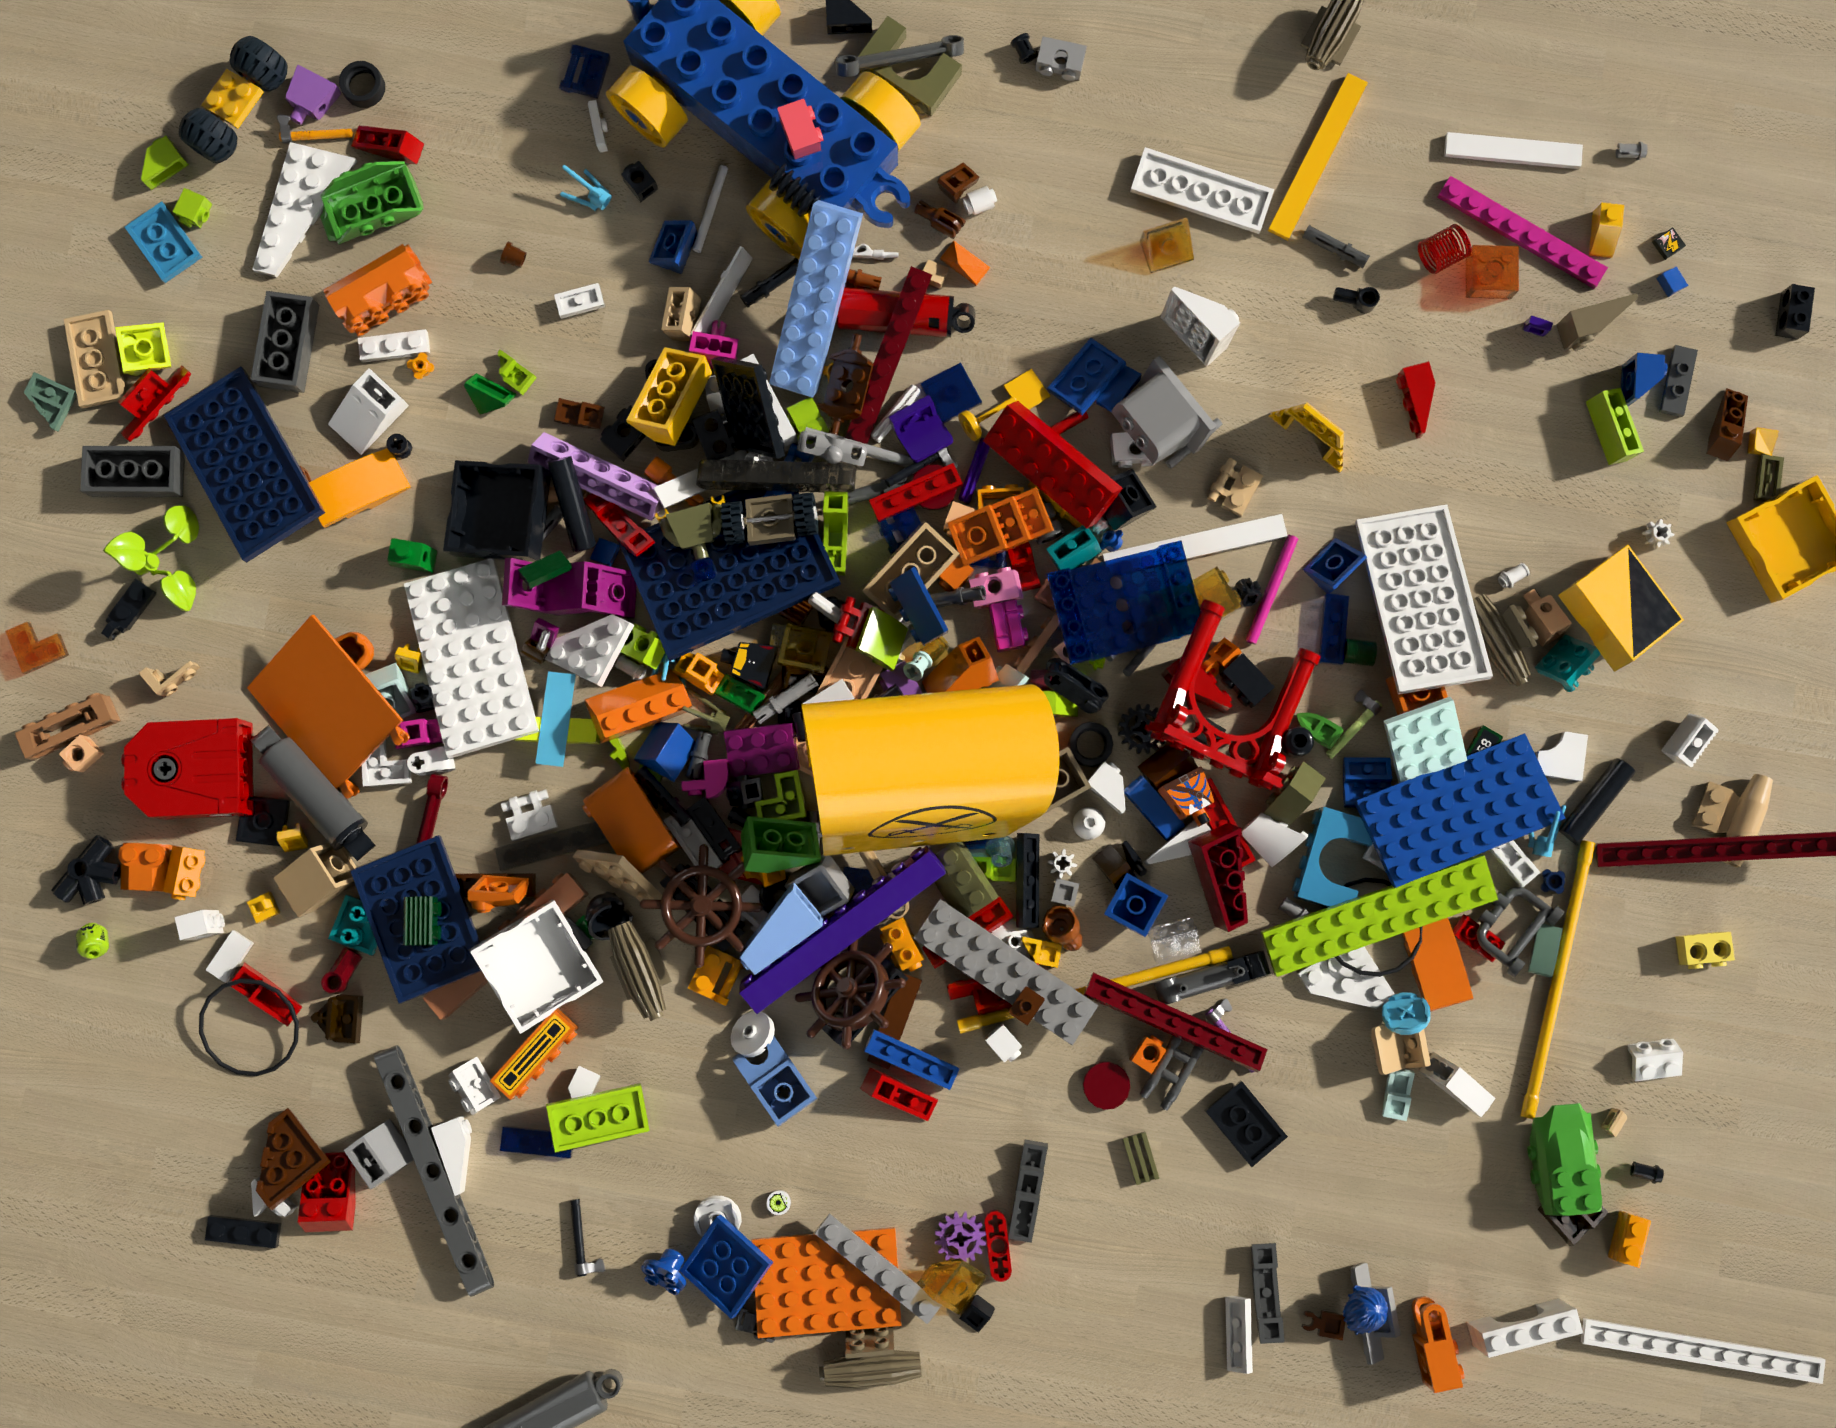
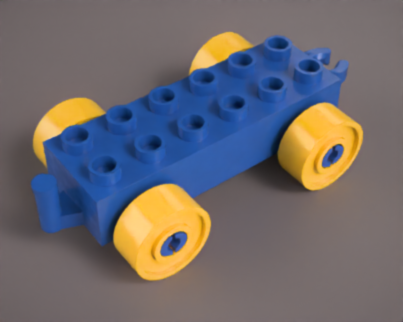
[606,0,921,259]

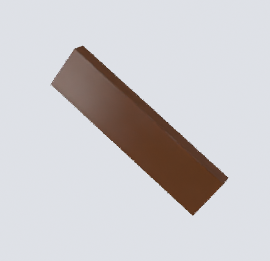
[867,973,922,1069]

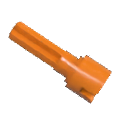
[644,456,704,507]

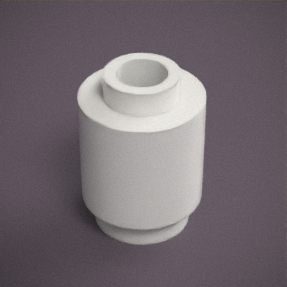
[962,186,997,215]

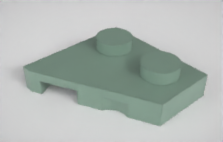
[24,372,77,432]

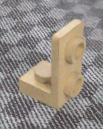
[139,661,200,697]

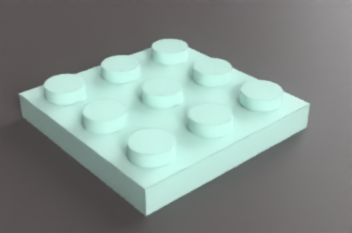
[1383,697,1467,783]

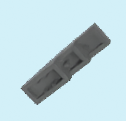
[1008,1139,1048,1243]

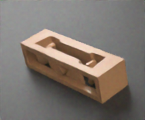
[15,693,120,760]

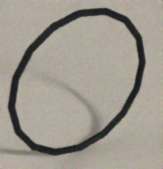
[1324,877,1423,977]
[199,979,299,1076]

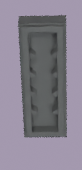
[1659,345,1698,417]

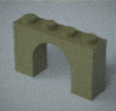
[858,16,962,116]

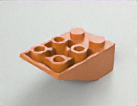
[922,637,999,693]

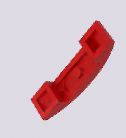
[584,493,655,557]

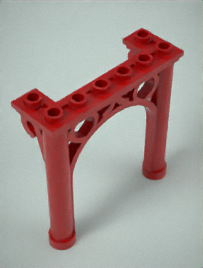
[1144,599,1321,790]

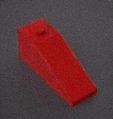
[351,125,424,165]
[860,1067,938,1121]

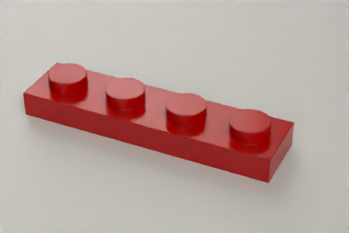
[869,463,963,523]
[1204,778,1256,867]
[921,897,1014,969]

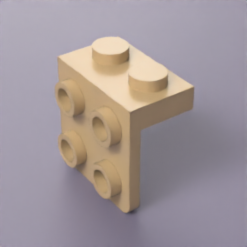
[1371,1024,1431,1075]

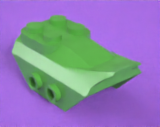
[320,161,424,245]
[1527,1103,1602,1216]

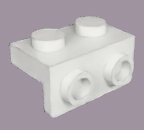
[1628,1039,1683,1082]

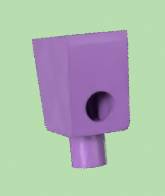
[286,65,341,125]

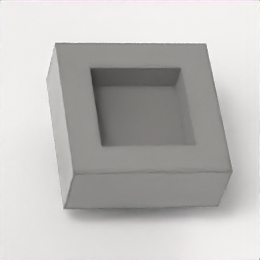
[1051,878,1079,907]

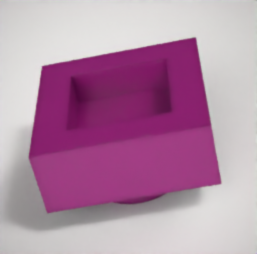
[530,618,559,648]

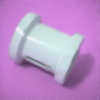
[903,651,933,681]

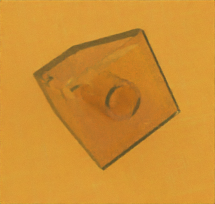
[917,1258,988,1315]

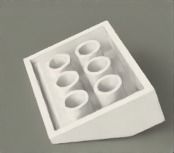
[1160,287,1240,367]

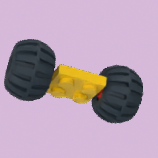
[179,36,288,163]

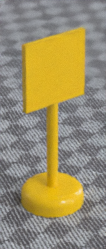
[958,368,1051,441]

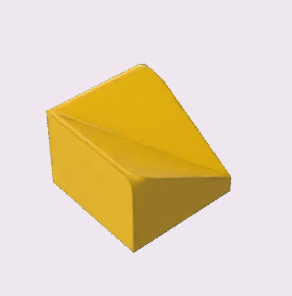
[1748,427,1779,456]

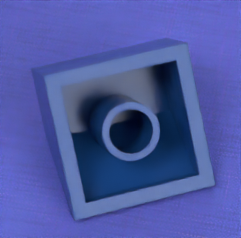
[1620,353,1668,406]

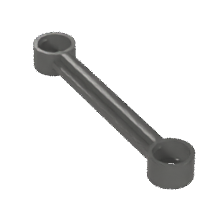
[836,35,964,77]

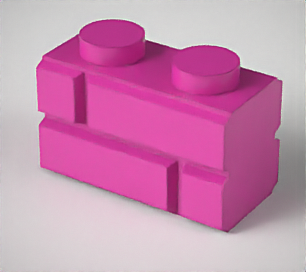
[988,600,1029,652]

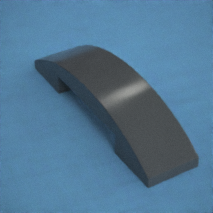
[1251,1243,1285,1344]

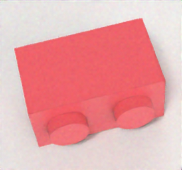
[777,99,824,160]

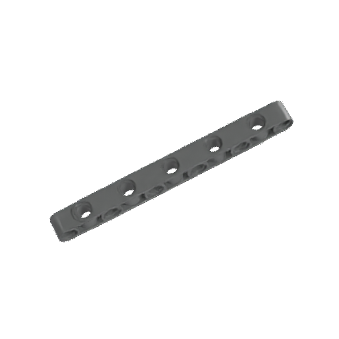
[374,1045,494,1297]

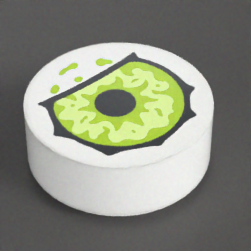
[767,1190,791,1215]

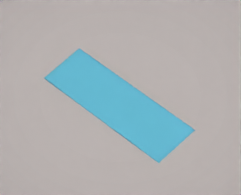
[535,671,576,767]

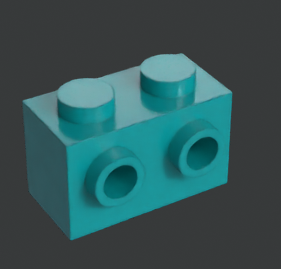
[1046,525,1102,577]

